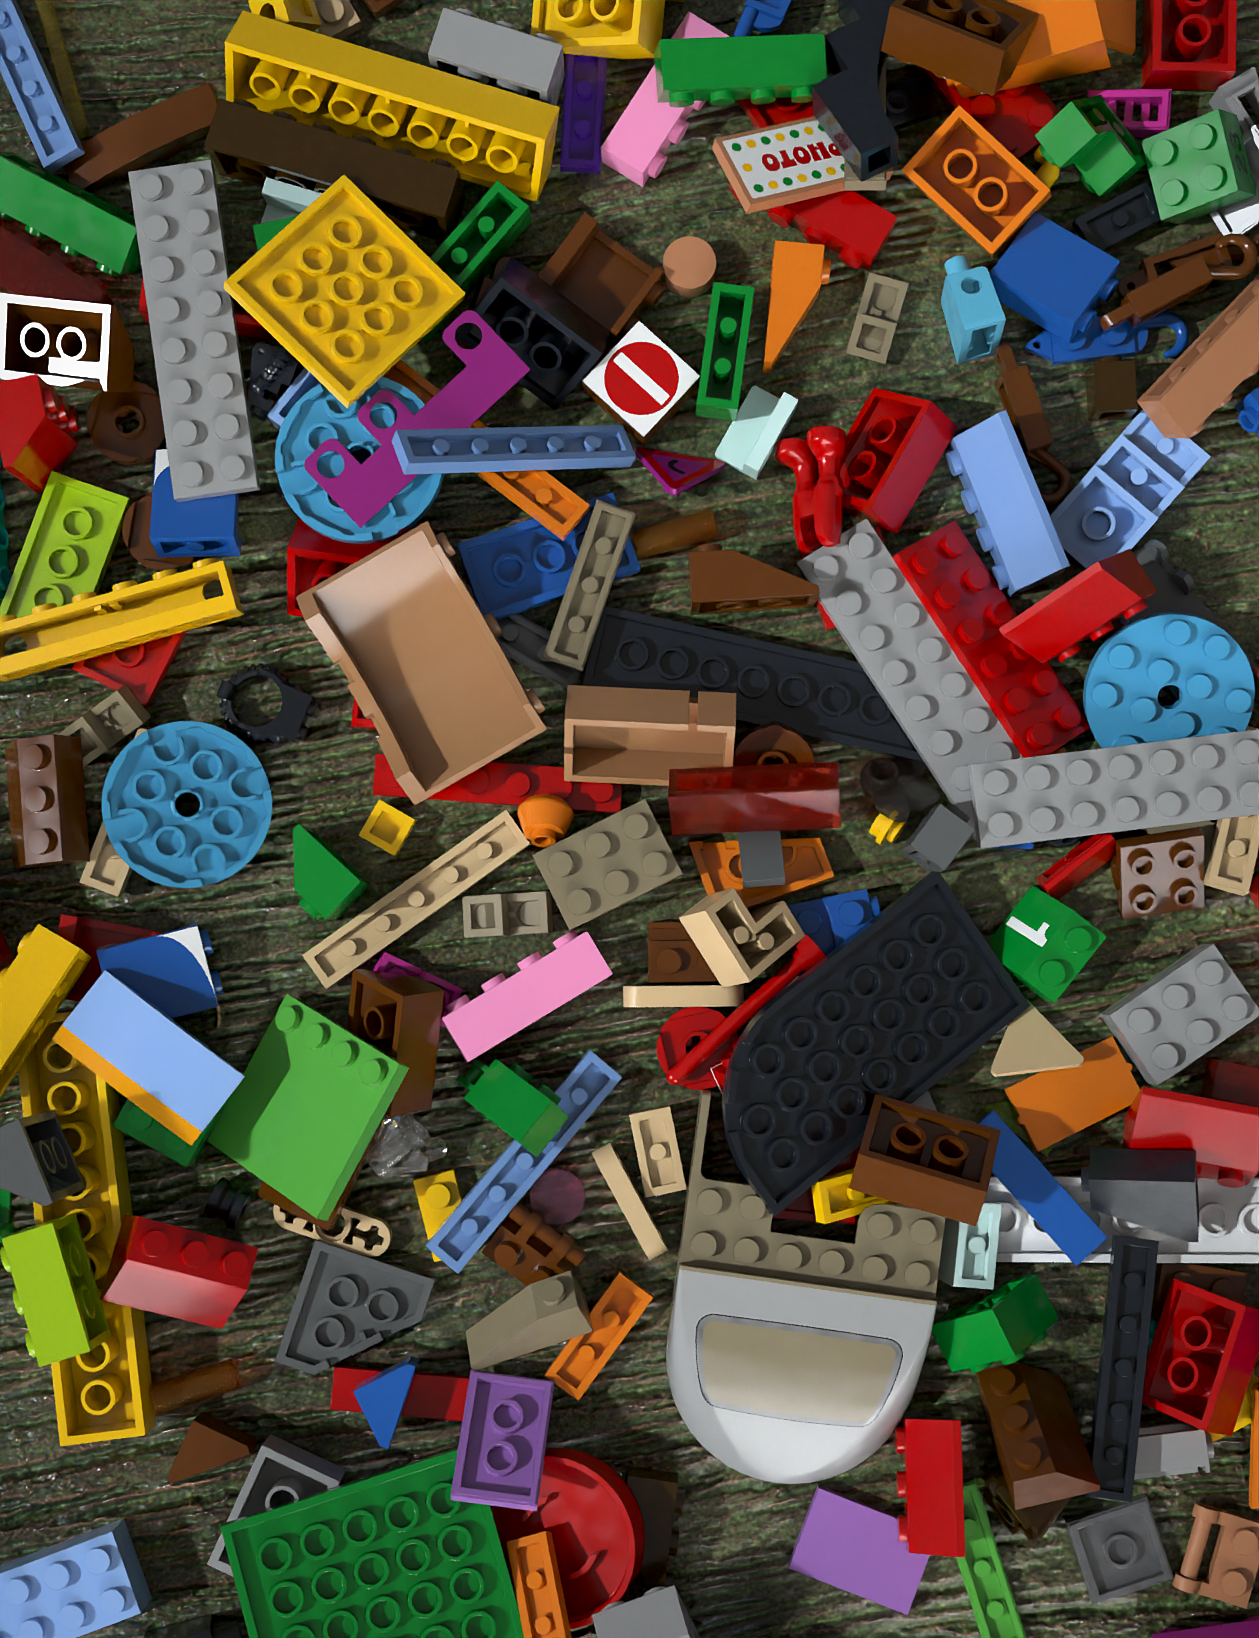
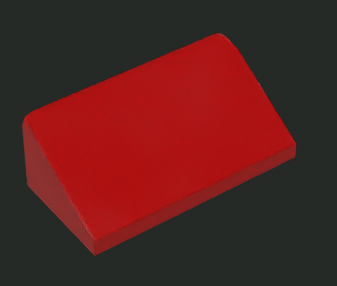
[1036,833,1116,900]

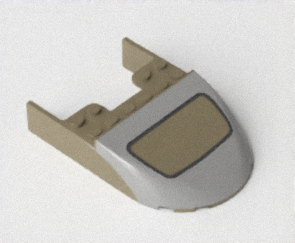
[666,1089,946,1484]

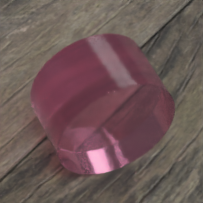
[530,1167,586,1225]

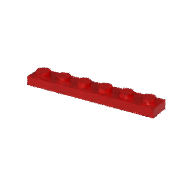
[373,754,623,813]

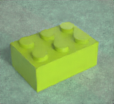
[0,1212,112,1367]

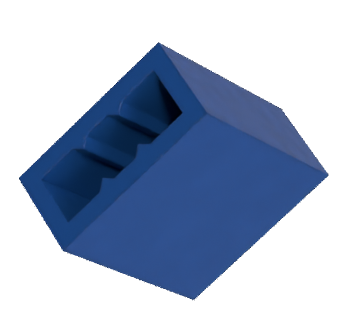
[990,212,1120,343]

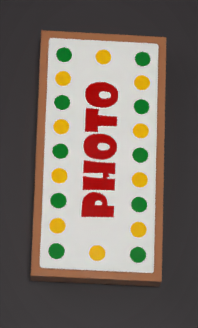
[712,116,894,214]

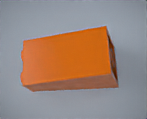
[946,0,1111,99]

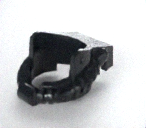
[248,343,304,422]
[216,663,318,744]

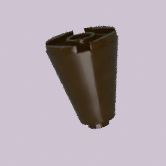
[976,1435,1091,1548]

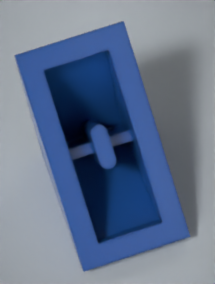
[353,1356,419,1449]

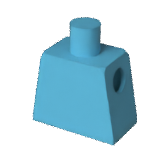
[941,255,1006,364]

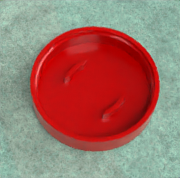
[490,1448,645,1629]

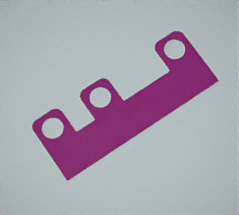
[304,310,531,528]

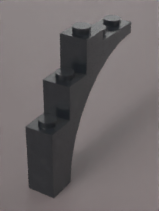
[812,0,898,182]

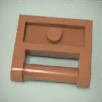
[1172,1502,1259,1609]

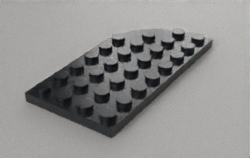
[722,871,1030,1216]

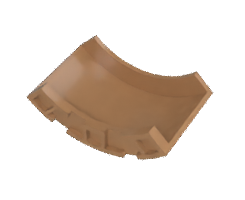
[296,521,547,805]

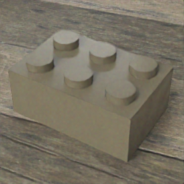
[532,799,683,931]

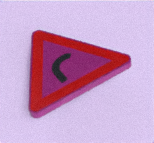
[635,447,725,497]

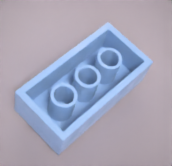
[0,1518,152,1638]

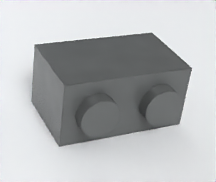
[899,804,975,873]

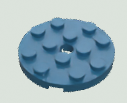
[275,377,444,544]
[1083,611,1255,748]
[102,721,272,888]

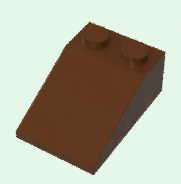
[687,544,820,615]

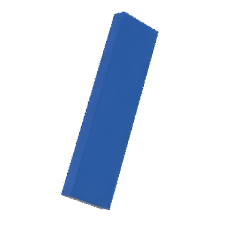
[976,1109,1108,1266]

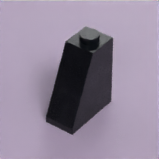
[1081,1148,1199,1242]

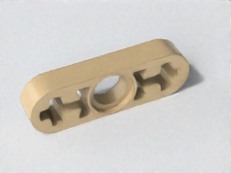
[623,985,744,1007]
[592,1142,668,1260]
[273,1205,392,1257]

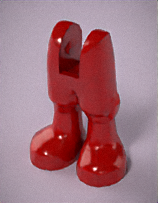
[774,426,846,554]

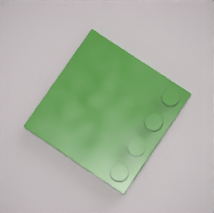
[207,994,409,1221]

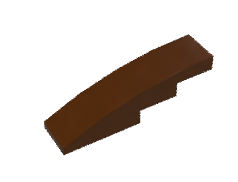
[64,83,219,193]

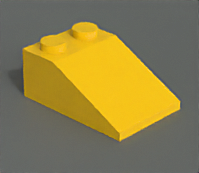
[530,0,665,59]

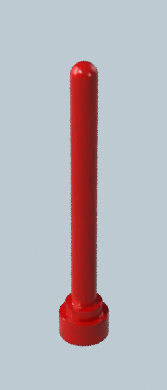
[666,934,826,1085]

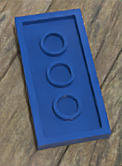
[457,492,640,620]

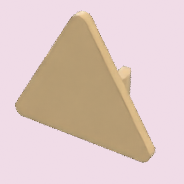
[991,999,1084,1077]

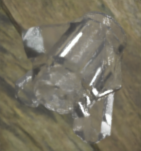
[368,1113,448,1179]

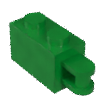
[456,1058,569,1157]

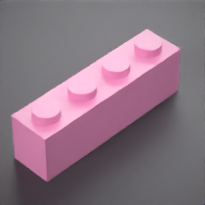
[601,12,730,187]
[441,930,613,1062]

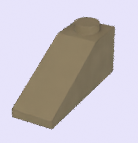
[465,1270,593,1371]

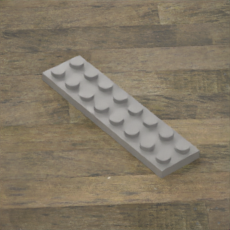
[128,159,260,502]
[796,518,1023,842]
[968,729,1259,849]

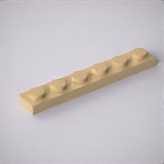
[302,810,531,989]

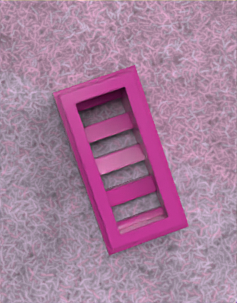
[1088,89,1172,138]

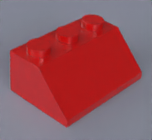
[0,374,81,494]
[840,388,958,534]
[287,519,402,617]
[999,549,1157,664]
[1122,1086,1259,1188]
[100,1215,259,1329]
[1142,1278,1259,1436]
[895,1417,966,1557]

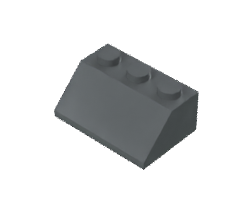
[0,1109,86,1206]

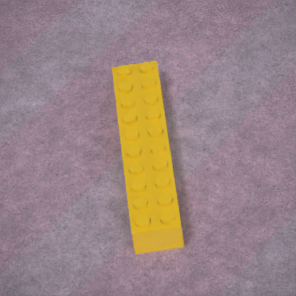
[18,1012,156,1446]

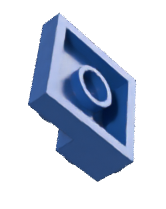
[787,889,880,978]

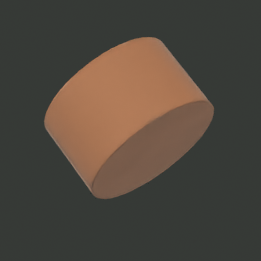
[663,236,716,298]

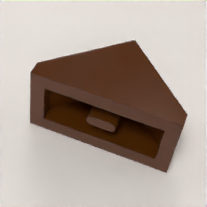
[167,1412,257,1484]

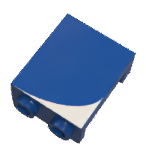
[149,449,242,558]
[96,922,224,1018]

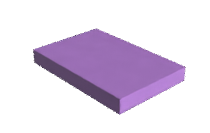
[450,1370,555,1511]
[788,1485,930,1615]

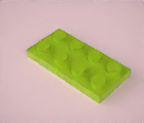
[0,471,132,618]

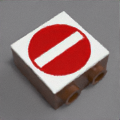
[583,321,700,447]

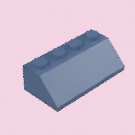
[945,410,1070,598]

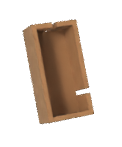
[564,685,736,789]

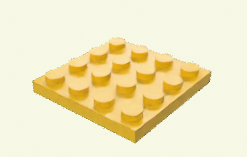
[224,175,466,409]

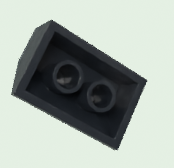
[456,256,610,410]

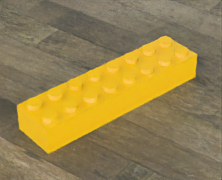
[225,10,560,202]

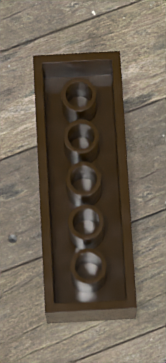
[204,99,466,242]

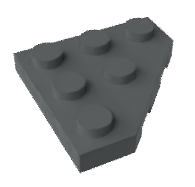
[275,1240,436,1375]

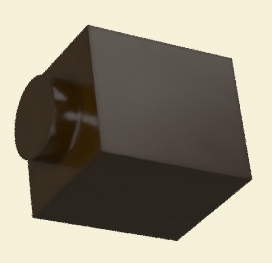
[1085,355,1138,421]

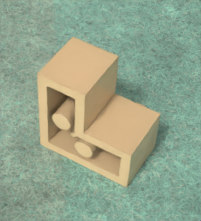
[679,888,805,988]

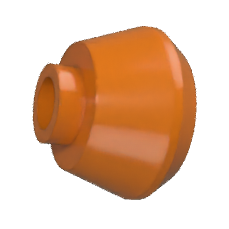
[517,794,574,847]

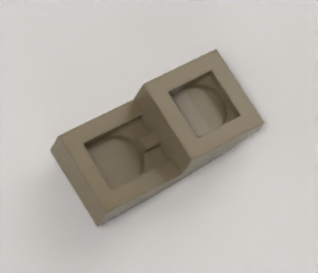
[846,272,909,364]
[57,684,151,767]
[462,891,554,938]

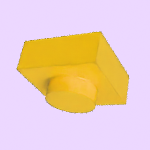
[359,799,416,856]

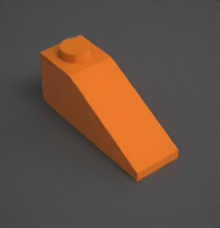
[762,240,831,373]

